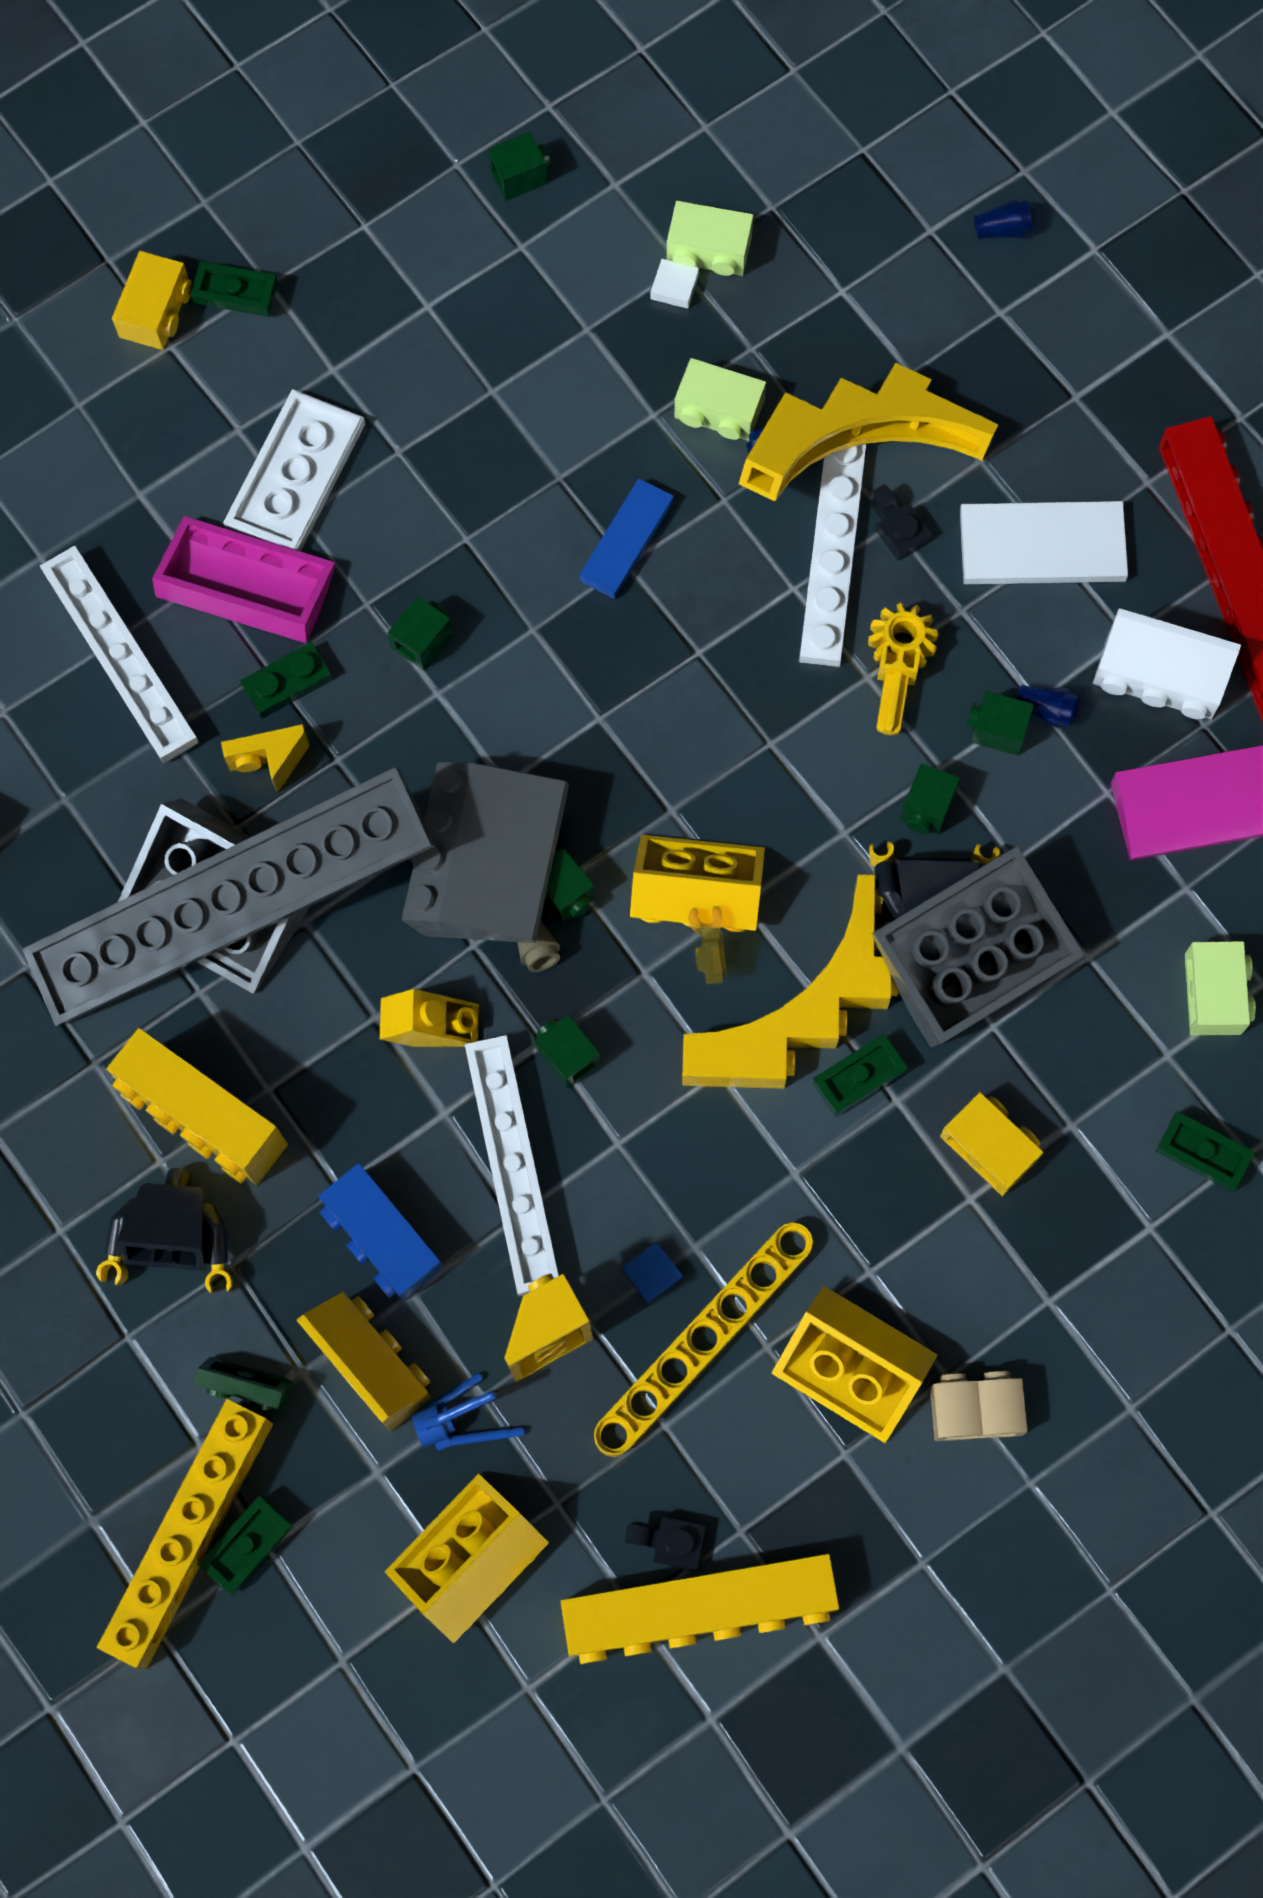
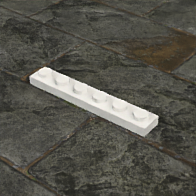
[799,444,866,667]
[40,546,199,764]
[465,1035,559,1296]

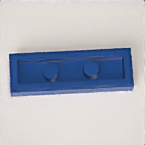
[579,478,674,599]

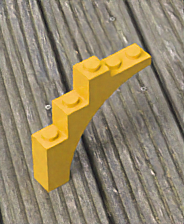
[739,363,998,501]
[682,875,898,1089]

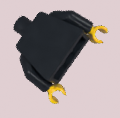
[869,842,1000,919]
[96,1168,233,1293]

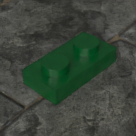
[190,261,278,317]
[240,642,333,719]
[812,1033,908,1117]
[1155,1111,1255,1192]
[194,1357,293,1410]
[197,1496,294,1596]

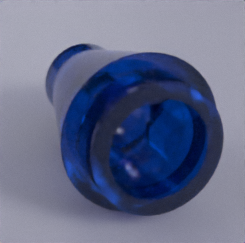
[973,198,1033,239]
[1016,684,1079,729]

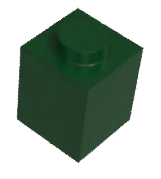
[487,132,551,201]
[387,596,453,671]
[966,691,1034,756]
[900,763,960,835]
[545,848,595,922]
[534,1015,601,1089]

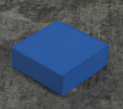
[622,1242,683,1304]

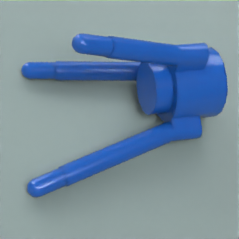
[411,1373,526,1451]

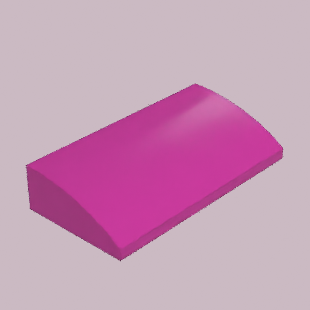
[152,516,335,644]
[1110,745,1263,861]

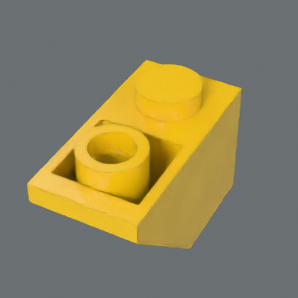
[380,989,479,1047]

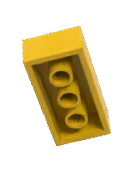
[106,1028,288,1186]

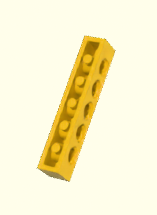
[96,1399,273,1669]

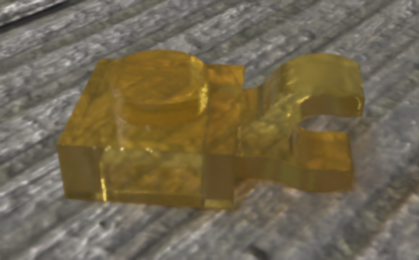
[688,906,727,984]

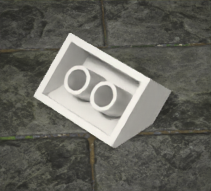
[1093,608,1241,720]

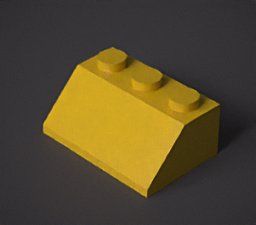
[630,834,765,932]
[505,1273,593,1382]
[771,1285,937,1443]
[297,1292,431,1432]
[384,1473,549,1643]

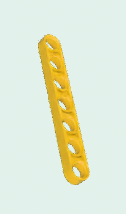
[594,1222,813,1457]

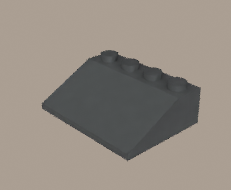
[401,762,569,943]
[118,799,309,994]
[872,846,1085,1048]

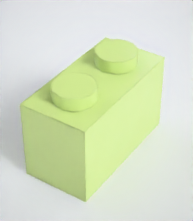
[667,201,753,276]
[674,358,766,441]
[1185,942,1255,1035]

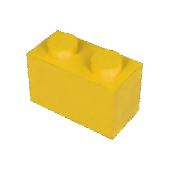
[112,251,192,350]
[940,1092,1043,1197]

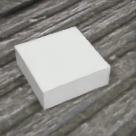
[650,259,699,309]

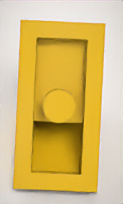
[221,724,309,791]

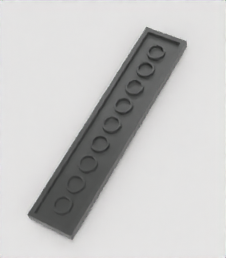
[22,767,435,1026]

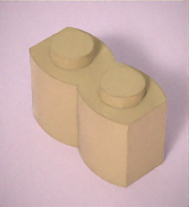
[930,1371,1027,1441]

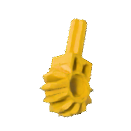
[868,602,939,736]

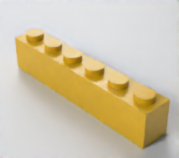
[560,1554,839,1664]

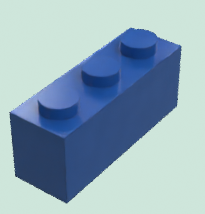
[318,1163,444,1302]

